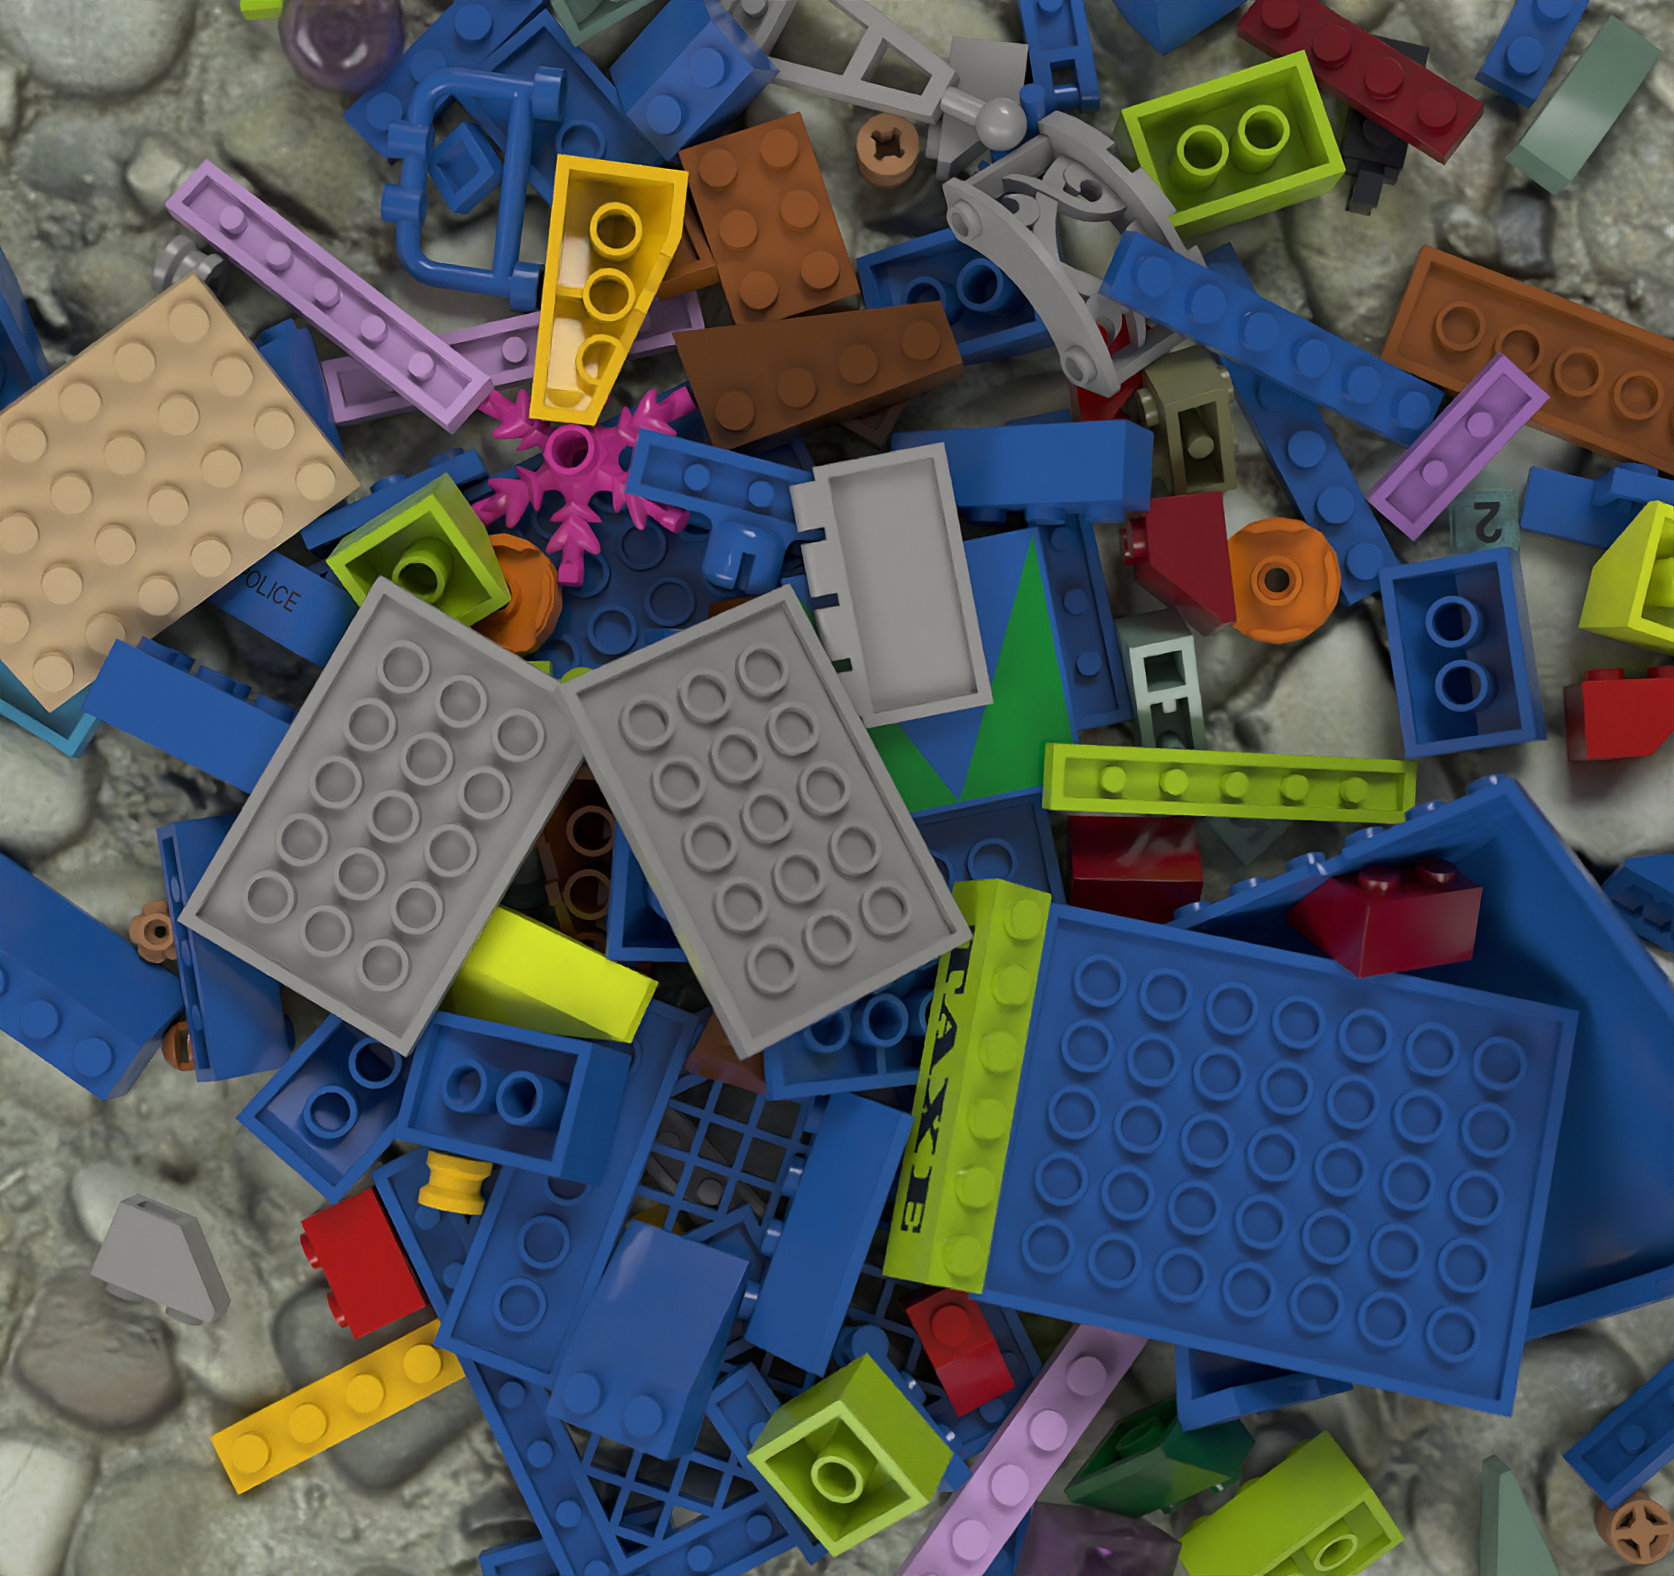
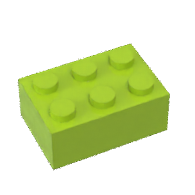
[1112,50,1346,241]

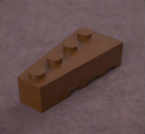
[672,301,964,457]

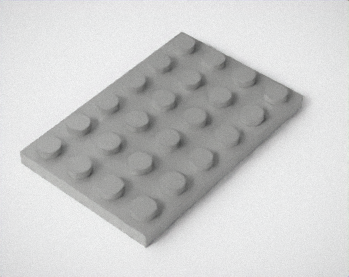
[177,575,585,1057]
[552,583,974,1061]

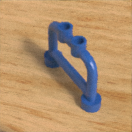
[381,66,568,314]

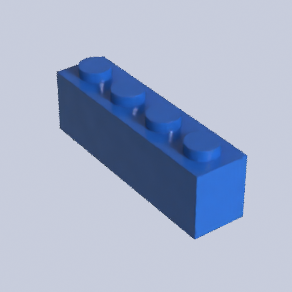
[891,420,1154,527]
[156,813,296,1082]

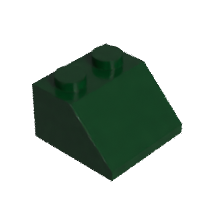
[1063,1393,1256,1520]

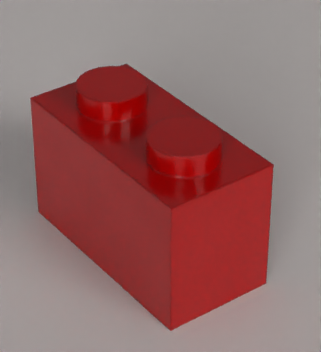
[300,1184,431,1340]

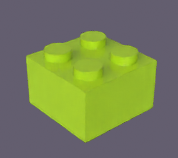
[746,1353,954,1557]

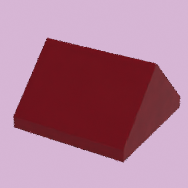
[1066,815,1204,925]

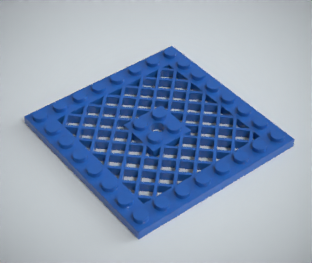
[370,1005,1043,1576]

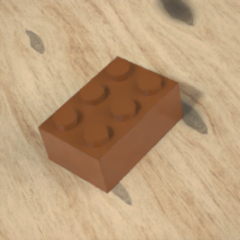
[678,112,861,325]

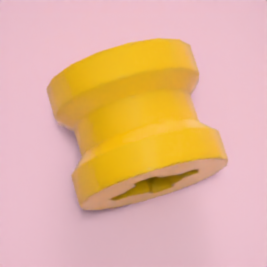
[417,1149,493,1215]

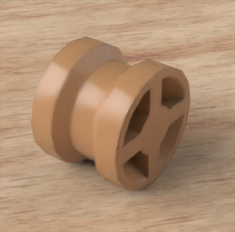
[856,113,919,190]
[1594,1490,1674,1565]

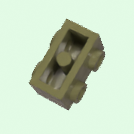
[1135,344,1239,496]

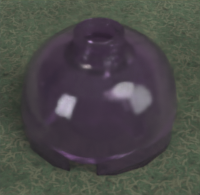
[278,0,409,95]

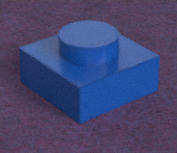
[427,121,504,215]

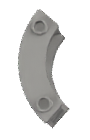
[942,111,1207,398]

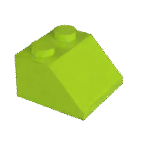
[326,472,512,627]

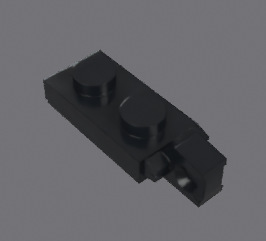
[1339,34,1430,216]

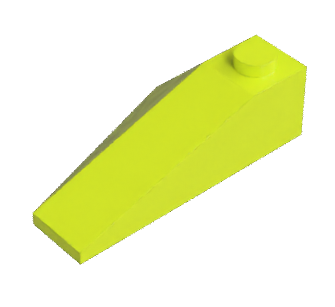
[1578,501,1674,656]
[437,904,659,1043]

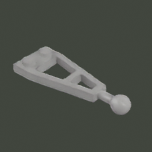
[719,0,1027,151]

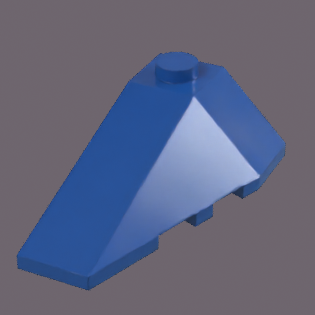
[763,955,941,1100]

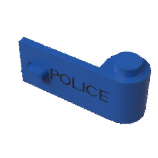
[206,550,360,668]

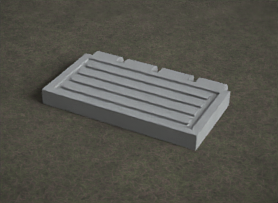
[789,442,993,729]

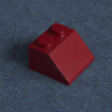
[1119,491,1237,637]
[1286,858,1483,978]

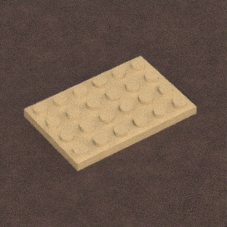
[0,270,362,713]

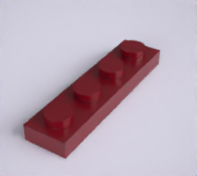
[1236,0,1484,165]

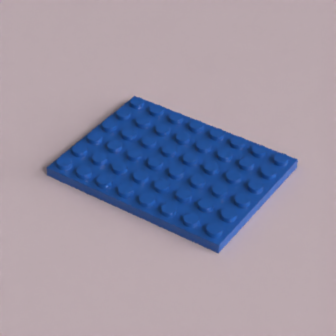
[968,902,1579,1418]

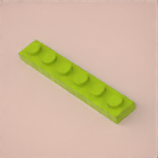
[1042,743,1418,824]

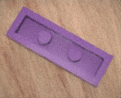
[1364,351,1550,541]

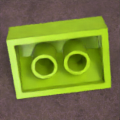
[1170,1430,1405,1576]

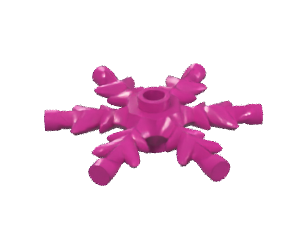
[471,385,699,587]

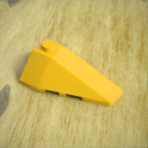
[529,154,689,427]

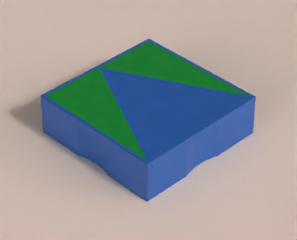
[778,526,1080,819]

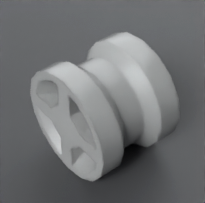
[151,235,231,299]

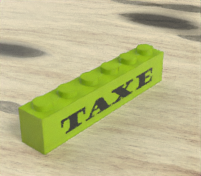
[882,879,1052,1294]

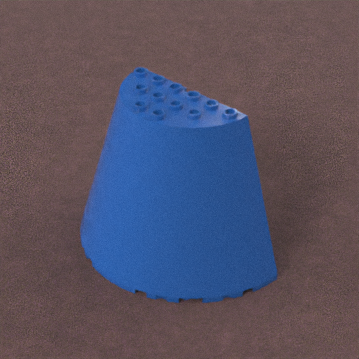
[1164,773,1674,1432]

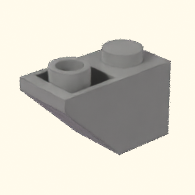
[925,36,1028,181]
[90,1194,231,1326]

